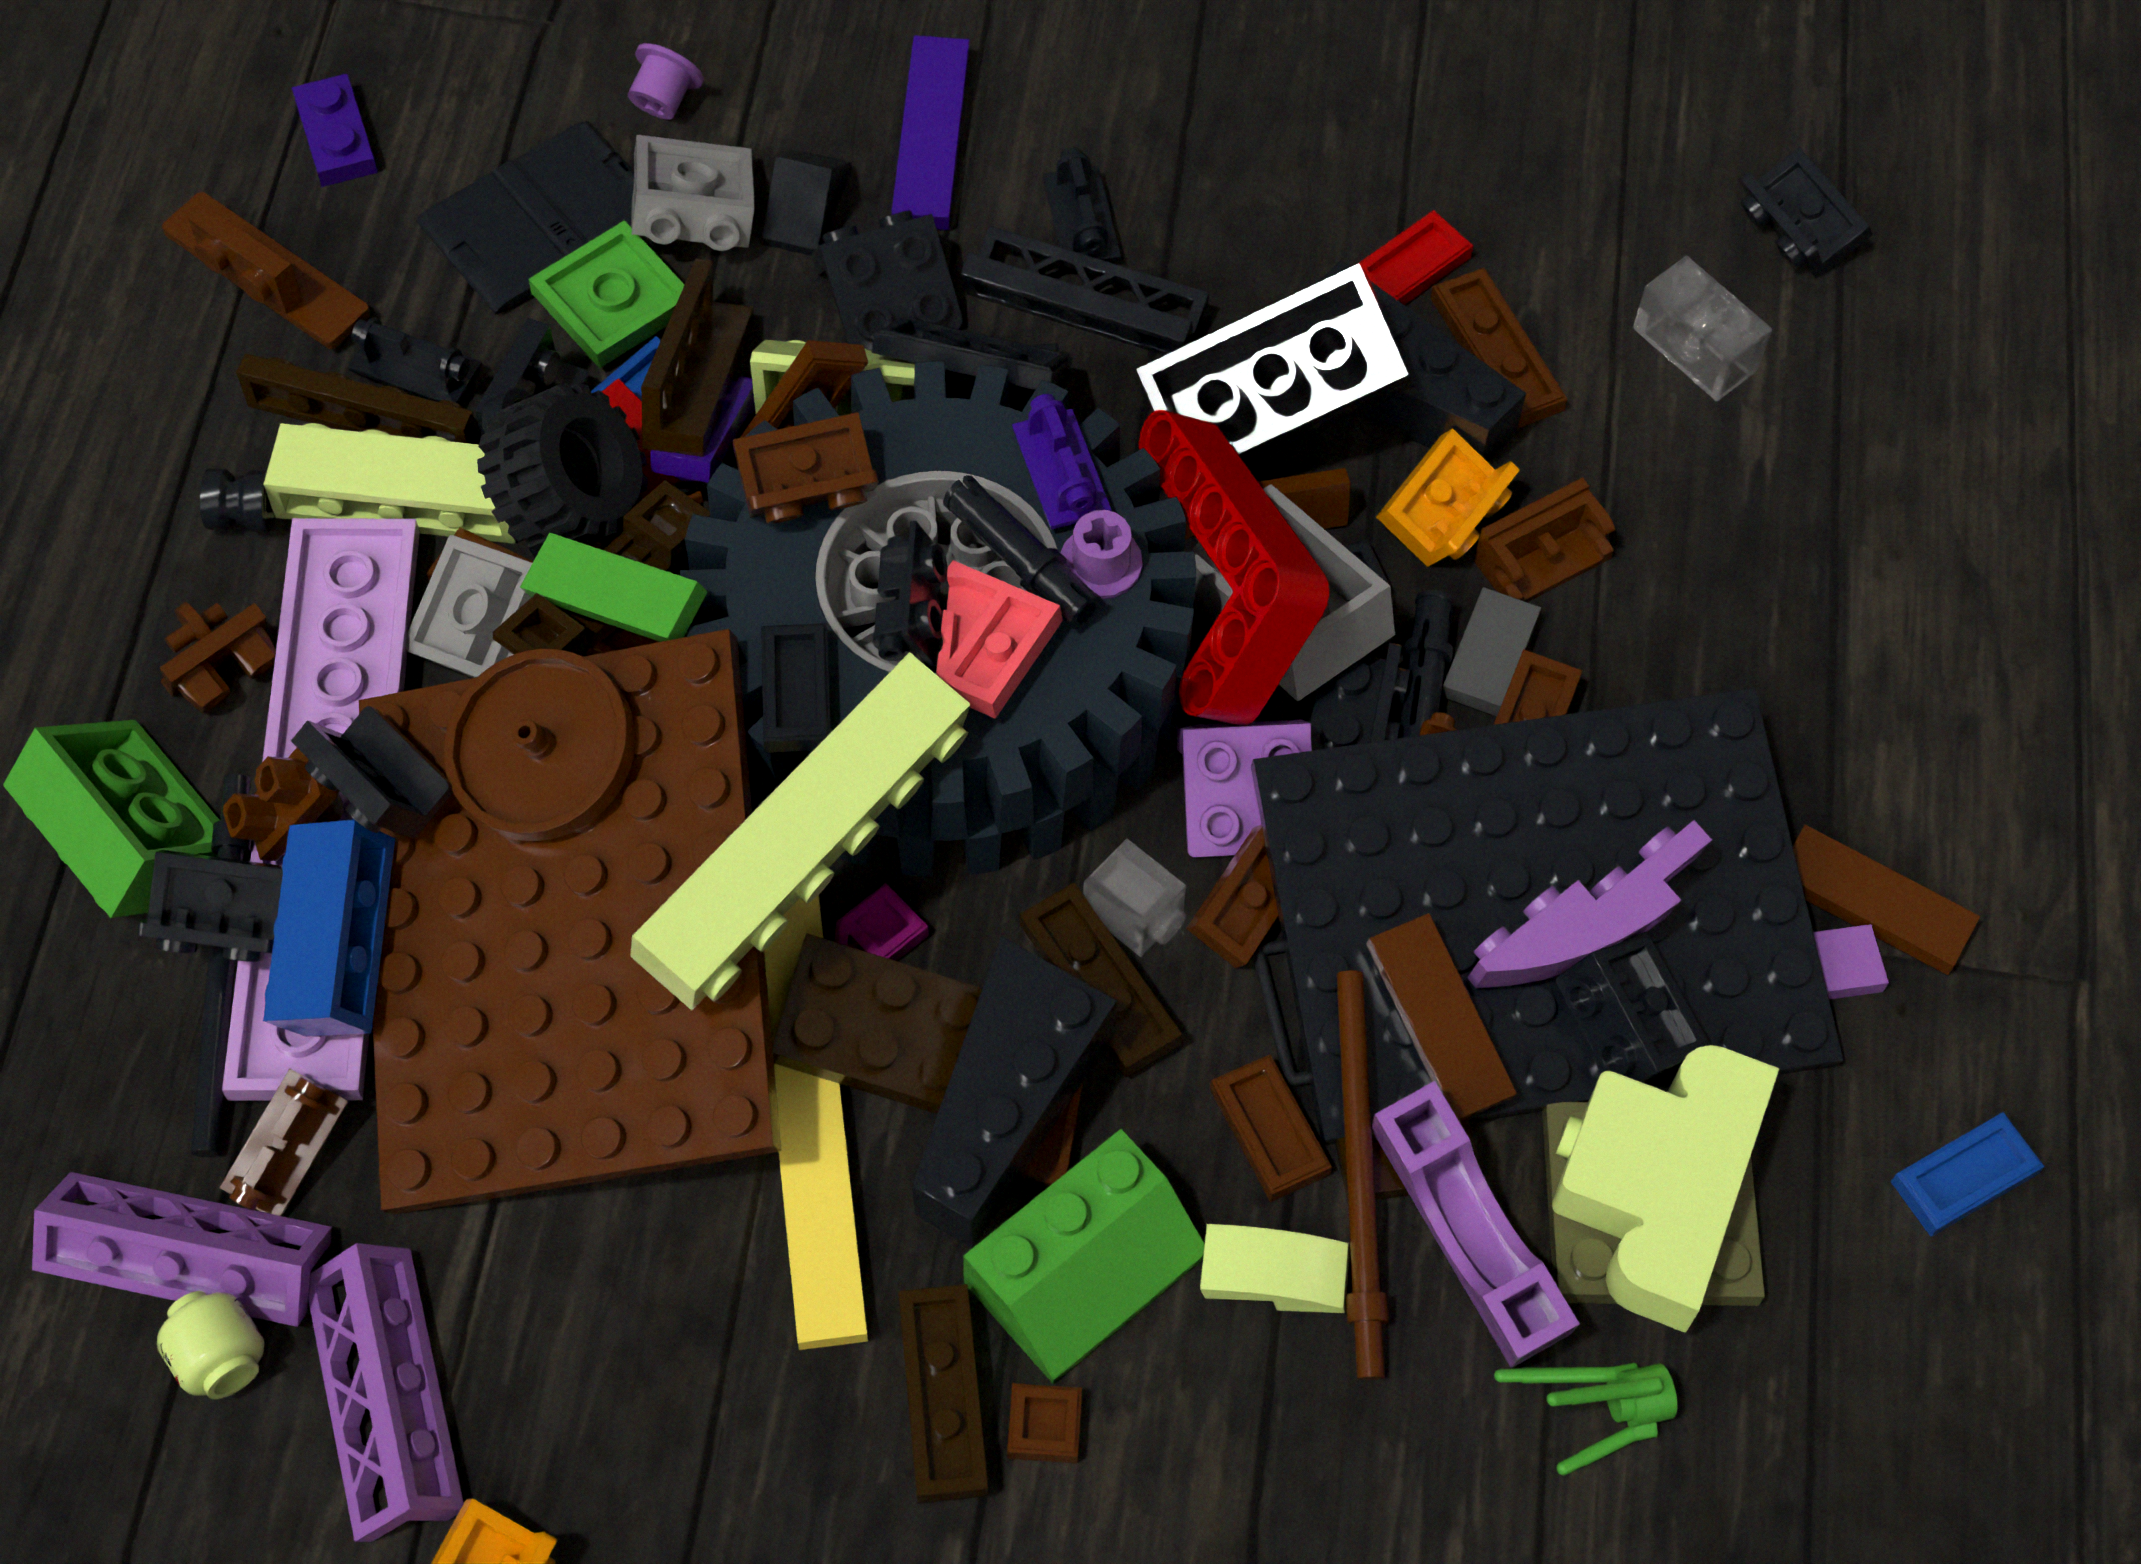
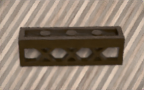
[641,259,754,457]

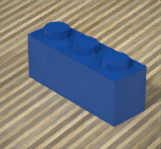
[263,820,395,1037]

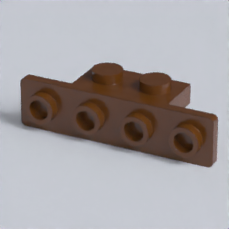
[162,192,370,349]

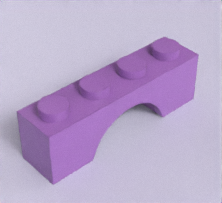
[1372,1081,1579,1368]

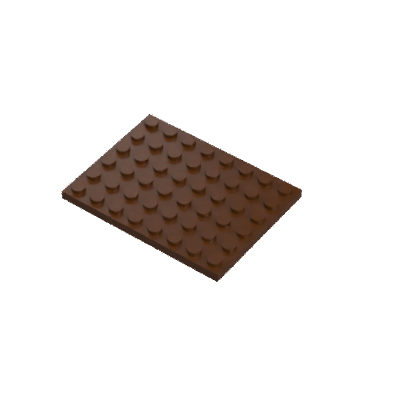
[359,629,781,1215]

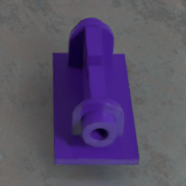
[1012,394,1112,530]

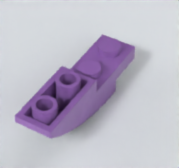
[1468,820,1712,988]

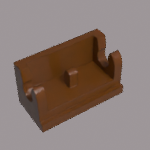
[1474,477,1615,602]

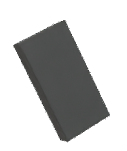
[1441,587,1541,716]

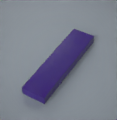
[891,35,969,230]

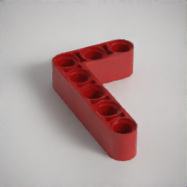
[1139,410,1329,726]

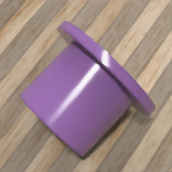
[628,43,704,120]
[1061,510,1143,599]

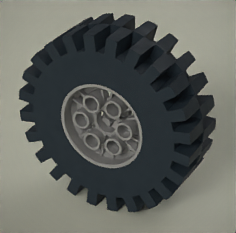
[680,361,1196,877]

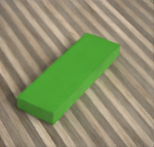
[520,532,708,642]

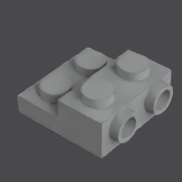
[632,135,754,251]
[405,534,533,678]

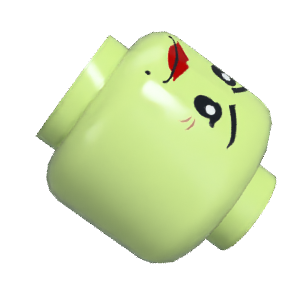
[157,1291,264,1399]

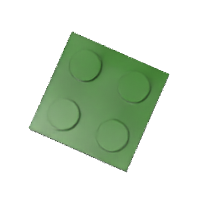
[528,220,684,368]

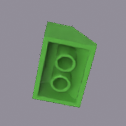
[3,720,220,918]
[963,1129,1205,1384]

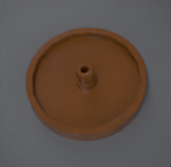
[443,649,636,841]

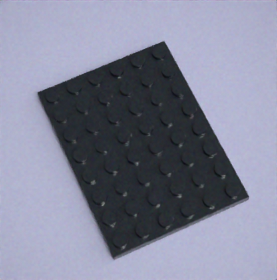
[1251,688,1843,1145]

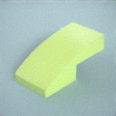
[1200,1224,1350,1313]

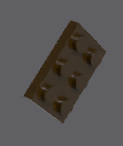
[772,933,982,1114]

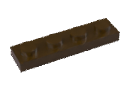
[236,353,480,445]

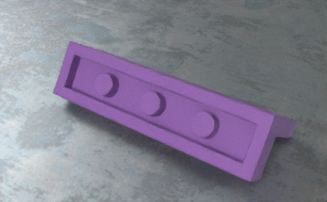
[32,1172,332,1326]
[308,1243,464,1542]

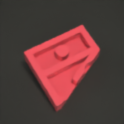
[936,560,1063,719]

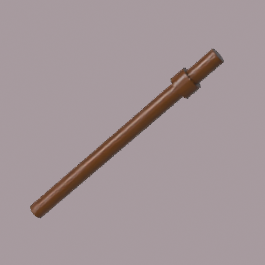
[1337,970,1389,1380]

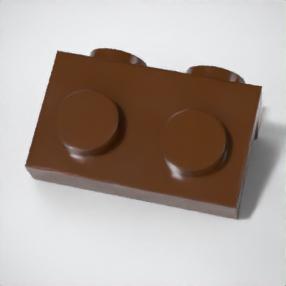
[732,412,879,524]

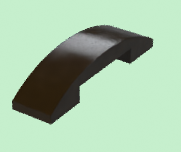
[493,480,710,656]

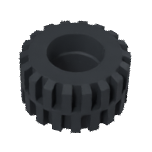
[477,383,648,552]

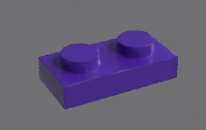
[291,73,378,187]

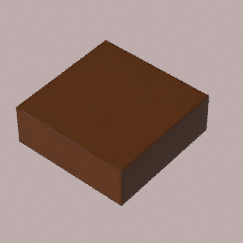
[1007,1383,1082,1463]

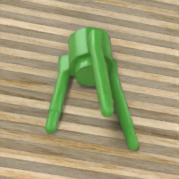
[1494,1362,1677,1475]

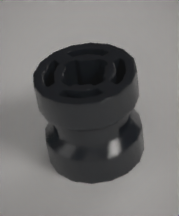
[200,468,275,532]

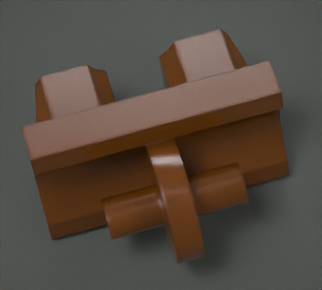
[160,602,276,714]
[223,748,344,861]

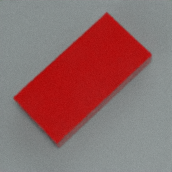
[1356,210,1474,305]

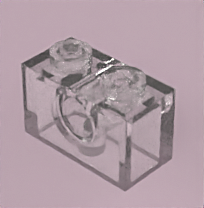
[1633,255,1772,401]

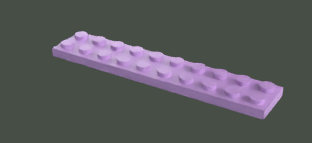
[222,518,420,1101]

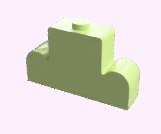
[1552,1045,1779,1333]

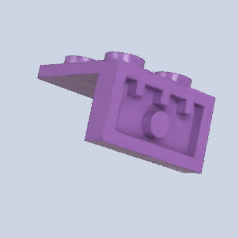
[1176,719,1312,857]

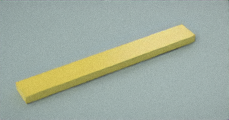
[764,895,868,1350]

